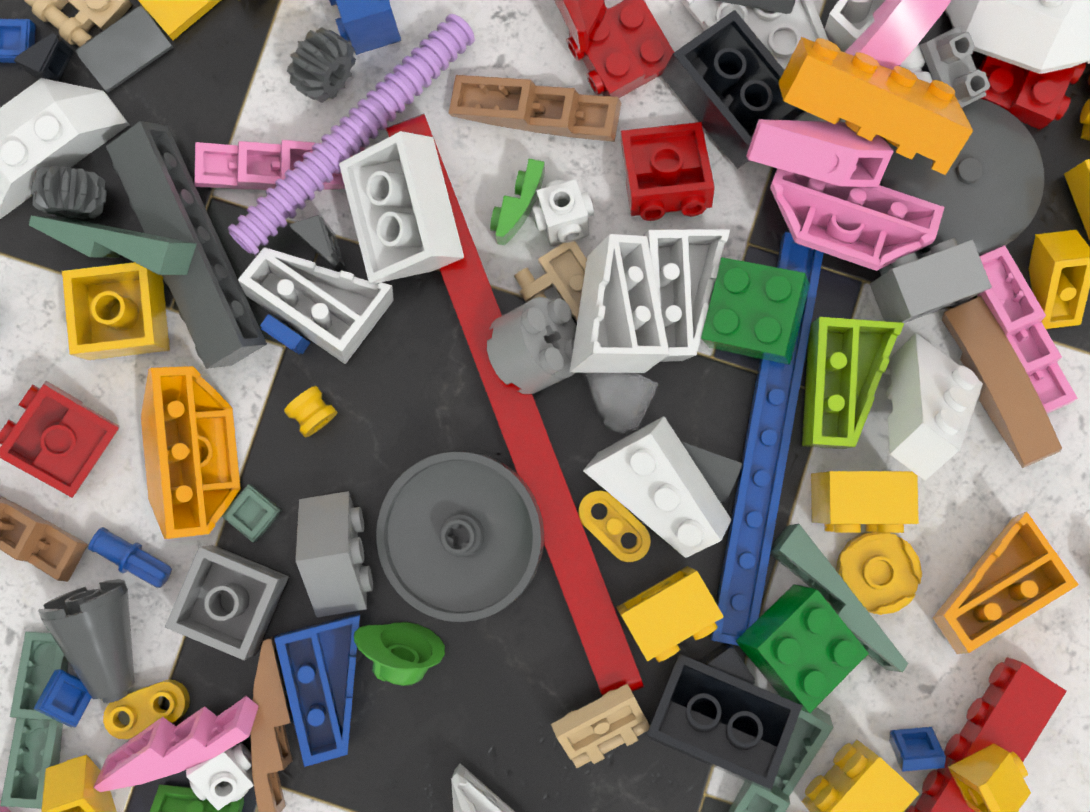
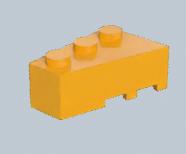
[933,511,1079,654]

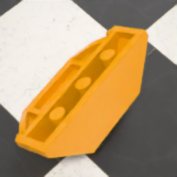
[141,366,241,539]

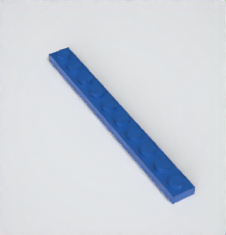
[710,232,824,646]

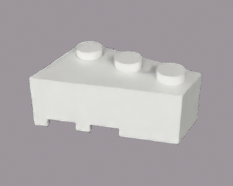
[643,229,730,362]
[570,234,670,373]
[885,333,983,481]
[583,416,731,558]

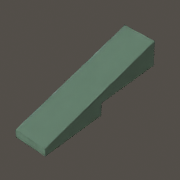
[29,215,197,275]
[770,523,908,672]
[0,632,68,809]
[728,707,834,812]

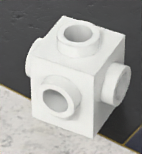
[532,179,594,247]
[186,743,254,810]

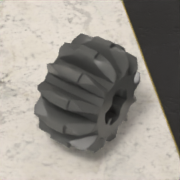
[287,27,356,103]
[31,165,107,219]

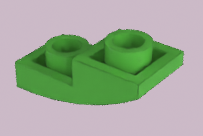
[490,159,545,246]

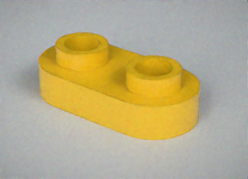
[578,491,651,562]
[103,680,190,739]

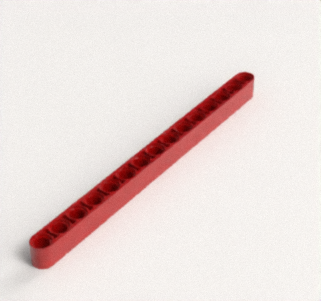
[386,114,644,696]

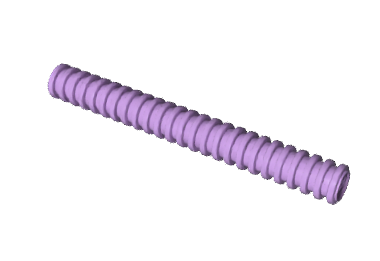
[228,14,475,255]

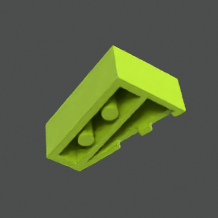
[802,317,904,449]

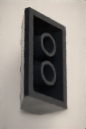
[662,10,806,169]
[647,654,802,791]

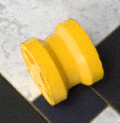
[284,386,338,438]

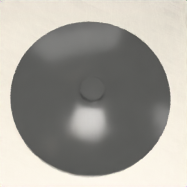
[879,99,1044,256]
[376,451,544,622]

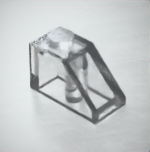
[583,373,659,435]

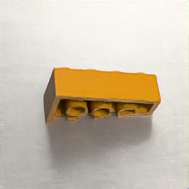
[778,37,973,175]

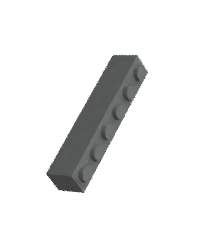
[106,121,267,369]

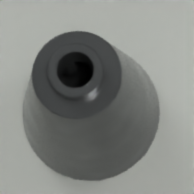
[38,579,135,703]

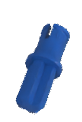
[88,527,172,588]

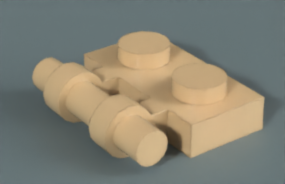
[24,0,133,47]
[514,241,587,322]
[551,684,650,768]

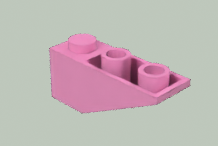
[746,119,893,187]

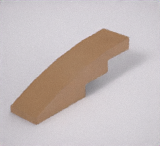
[448,75,622,142]
[942,296,1062,468]
[0,496,88,582]
[250,635,294,812]

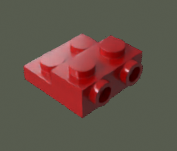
[566,0,674,98]
[979,55,1086,130]
[621,122,715,221]
[0,381,119,498]

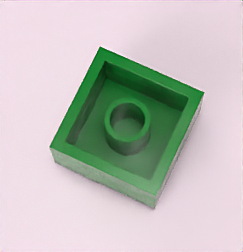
[701,257,810,365]
[736,584,869,713]

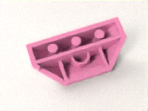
[770,168,945,271]

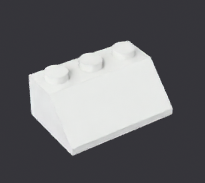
[339,131,464,284]

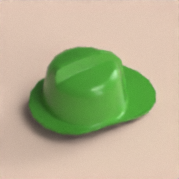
[354,622,445,686]

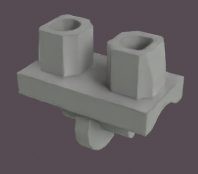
[919,26,990,108]

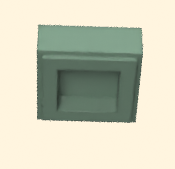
[222,484,283,543]

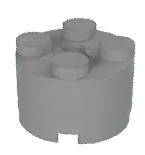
[487,297,577,394]

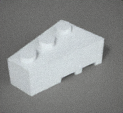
[238,247,394,364]

